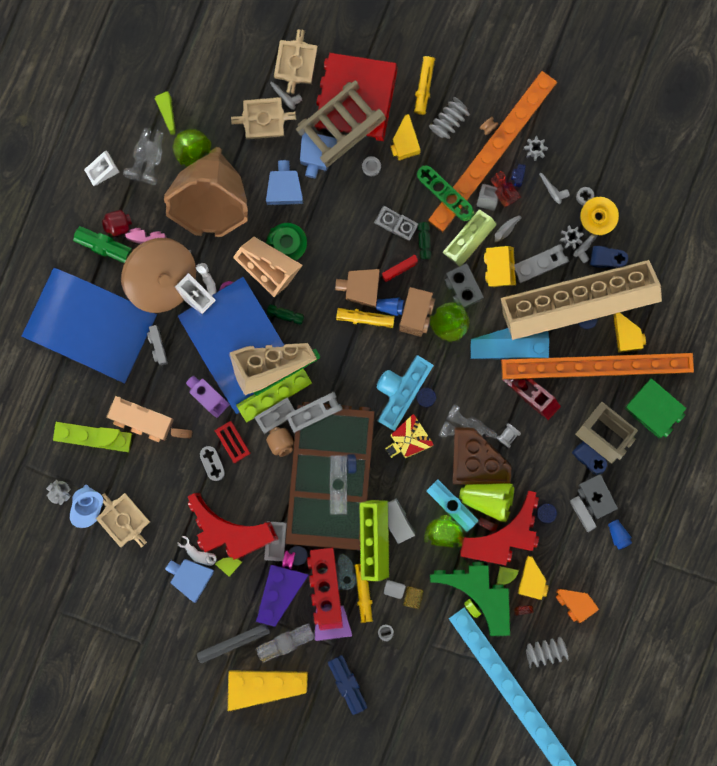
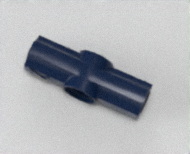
[327,655,368,715]

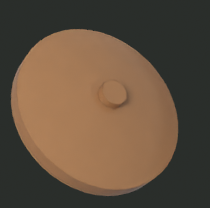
[121,238,196,313]

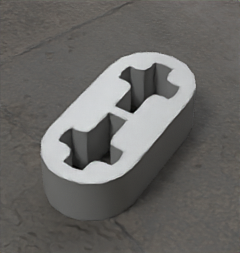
[200,446,225,481]
[570,496,596,532]

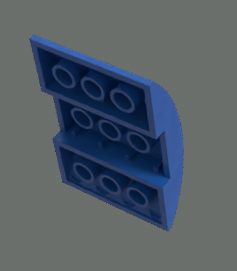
[22,268,157,384]
[178,277,284,414]

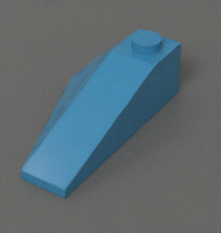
[470,328,549,359]

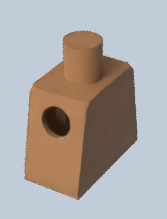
[335,269,380,308]

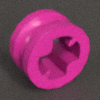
[282,551,295,570]

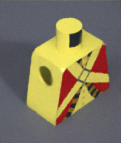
[385,414,434,458]

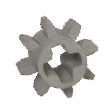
[524,136,548,161]
[560,225,584,250]
[46,480,71,505]

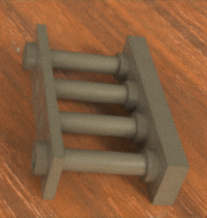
[296,80,386,167]

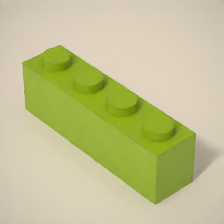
[360,500,389,581]

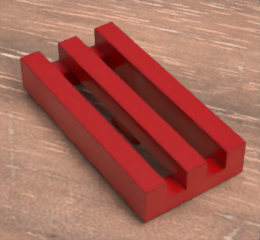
[382,255,418,282]
[214,421,251,464]

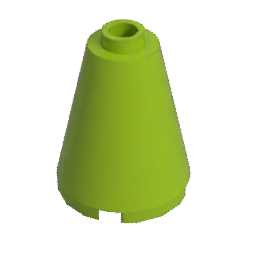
[459,483,514,522]

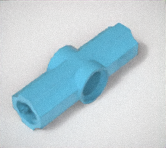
[426,480,479,532]

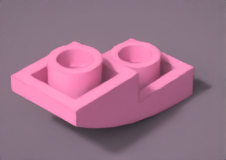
[125,228,167,244]

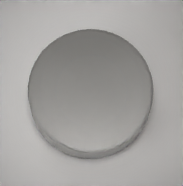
[362,156,381,176]

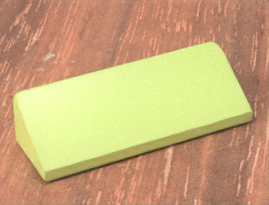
[443,209,496,267]

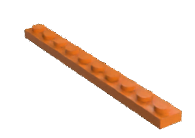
[428,71,557,232]
[501,353,694,379]

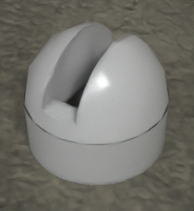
[378,625,394,641]

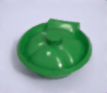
[265,223,307,261]

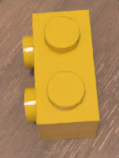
[484,246,516,287]

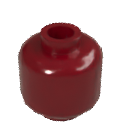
[102,210,132,237]

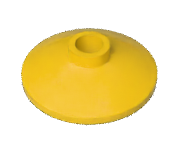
[580,197,619,235]

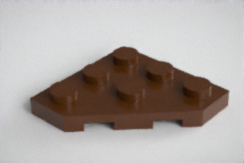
[453,427,511,485]

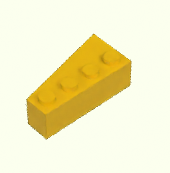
[228,670,308,711]

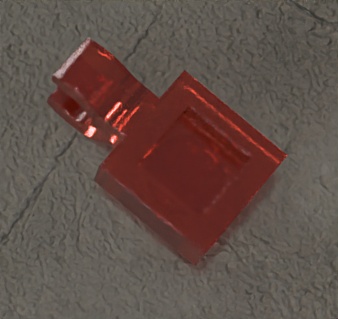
[490,171,521,207]

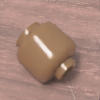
[266,427,294,457]

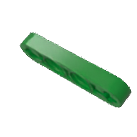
[417,166,474,221]

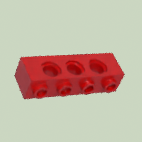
[307,548,343,630]

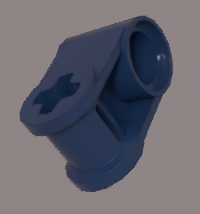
[590,246,628,269]
[572,441,607,475]

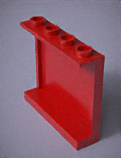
[315,53,398,141]

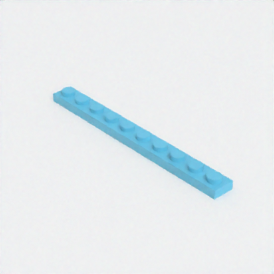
[448,608,576,766]

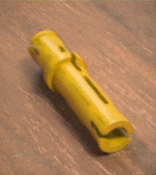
[414,56,435,115]
[336,308,395,328]
[355,564,373,623]

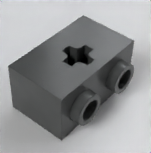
[577,474,618,519]

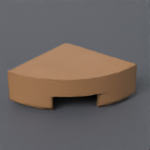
[171,428,192,438]

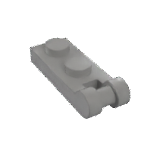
[515,244,569,284]
[286,392,343,433]

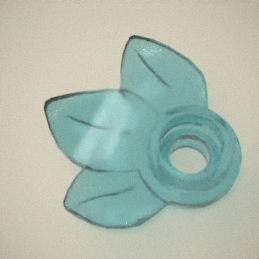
[322,554,357,590]

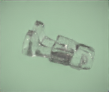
[123,128,163,185]
[438,404,498,440]

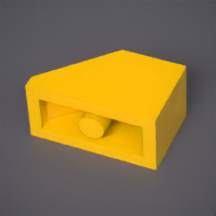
[390,114,421,160]
[613,312,646,353]
[518,556,548,600]

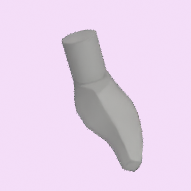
[270,82,302,109]
[540,173,569,204]
[495,216,521,242]
[574,234,598,263]

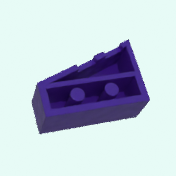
[256,565,309,627]

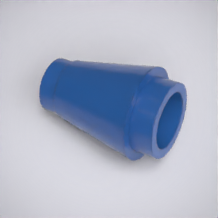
[376,298,405,316]
[608,520,632,550]

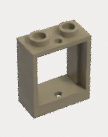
[575,402,638,464]

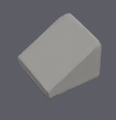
[477,184,501,211]
[384,580,406,599]

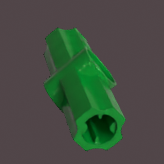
[73,226,132,263]

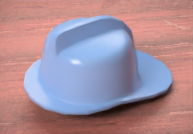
[70,485,103,528]

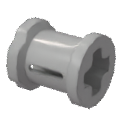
[496,423,521,448]

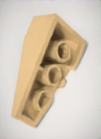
[230,343,316,395]

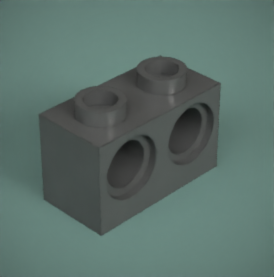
[444,263,484,310]

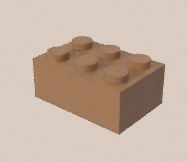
[399,287,435,337]

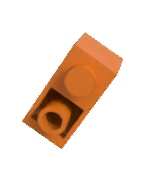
[556,589,599,623]

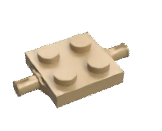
[274,29,318,94]
[231,97,296,139]
[96,493,150,548]

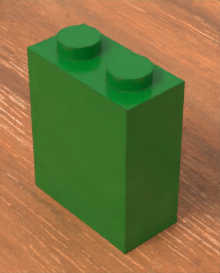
[624,378,687,438]

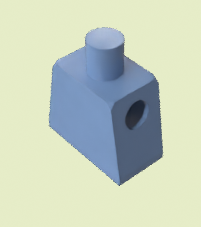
[300,133,337,178]
[266,160,303,205]
[165,559,215,603]

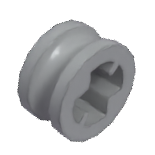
[576,187,594,205]

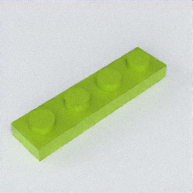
[236,368,312,423]
[53,422,132,452]

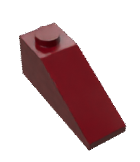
[502,379,561,420]

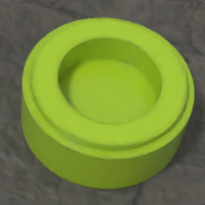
[464,599,482,618]

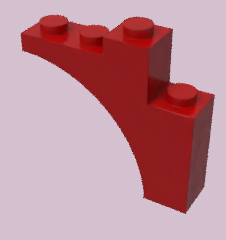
[460,491,539,565]
[187,493,279,560]

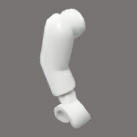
[195,263,217,296]
[178,536,216,565]

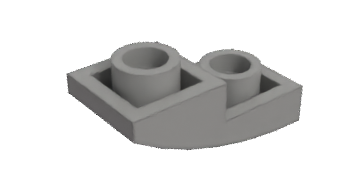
[374,206,418,241]
[388,499,415,544]

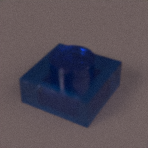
[511,164,526,187]

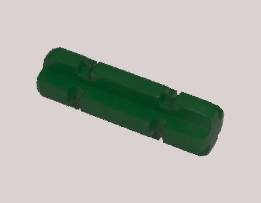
[418,222,431,260]
[267,305,304,325]

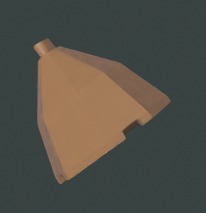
[164,147,248,237]

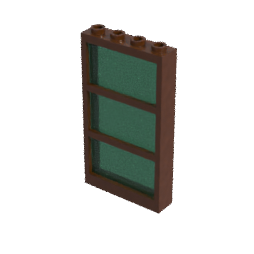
[285,402,375,550]

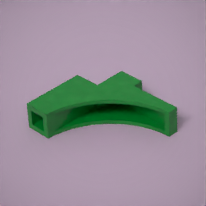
[430,562,510,636]

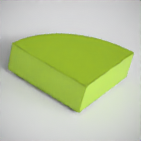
[98,427,120,447]
[215,557,242,577]
[496,566,519,585]

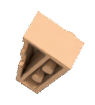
[233,237,303,297]
[107,396,174,442]

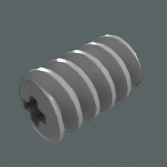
[429,97,470,139]
[526,637,568,668]

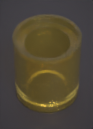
[403,586,424,609]

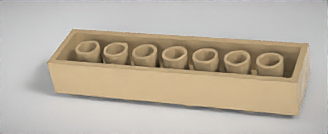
[501,260,662,340]

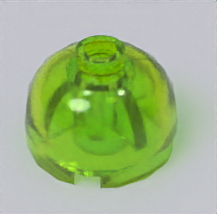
[172,129,211,167]
[430,302,470,342]
[424,515,463,547]

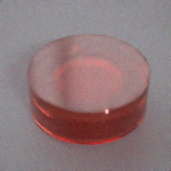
[478,517,498,531]
[514,605,534,615]

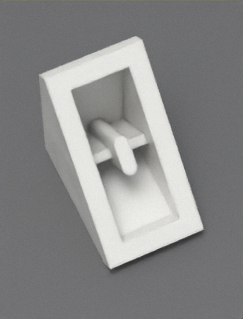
[85,151,119,186]
[175,273,216,314]

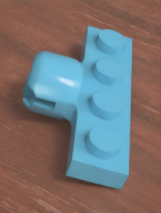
[377,355,434,431]

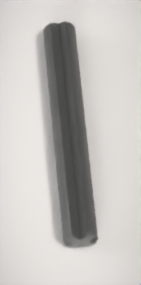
[197,624,270,663]

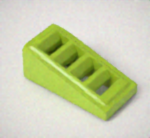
[155,91,175,135]

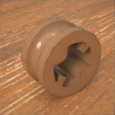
[480,117,498,135]

